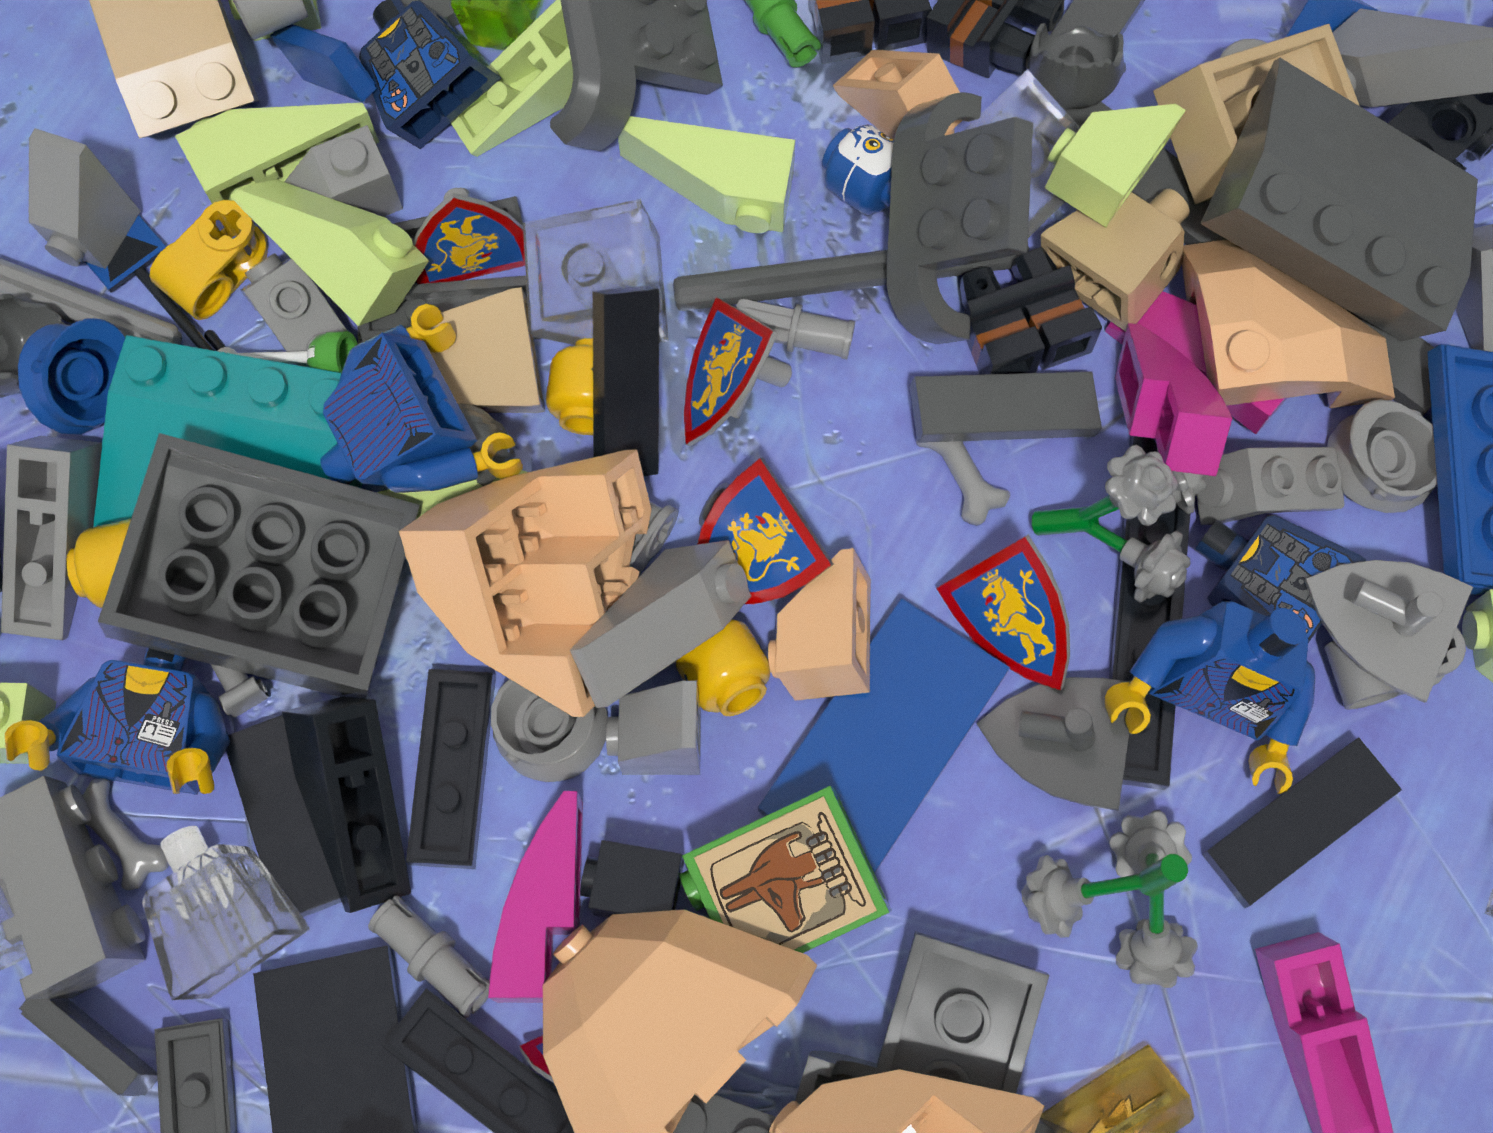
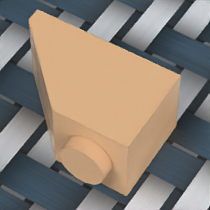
[833,50,963,140]
[768,548,871,701]

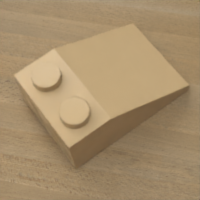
[89,0,259,139]
[1153,24,1359,204]

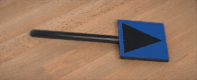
[84,215,216,351]

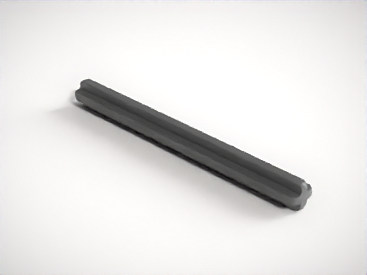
[673,244,1029,311]

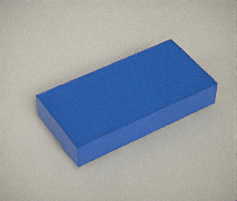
[270,24,377,103]

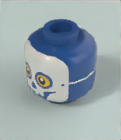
[822,124,894,215]

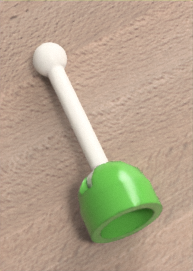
[218,331,358,373]

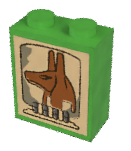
[680,786,892,953]

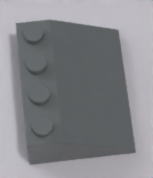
[1200,58,1478,341]
[98,433,420,699]

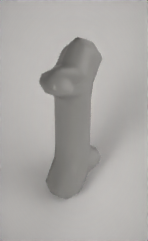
[916,439,1010,526]
[82,778,171,890]

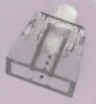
[142,826,310,1001]

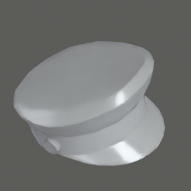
[1327,399,1437,513]
[491,679,608,782]

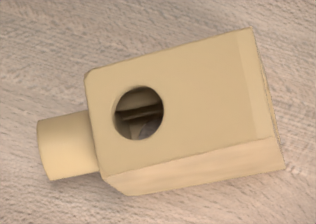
[1041,189,1190,332]
[429,287,545,413]

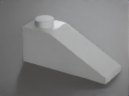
[1333,9,1493,107]
[1,436,102,640]
[570,540,751,708]

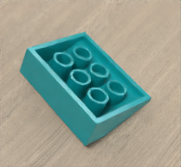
[93,335,363,527]

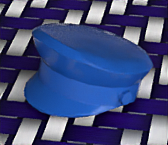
[18,318,125,435]

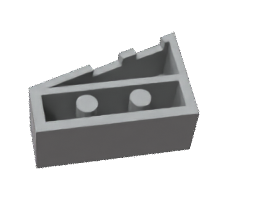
[0,776,146,999]

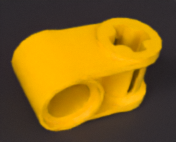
[149,200,269,320]

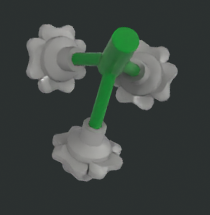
[1032,445,1207,602]
[1021,810,1198,988]

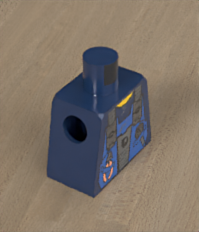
[359,0,501,149]
[1194,515,1366,643]

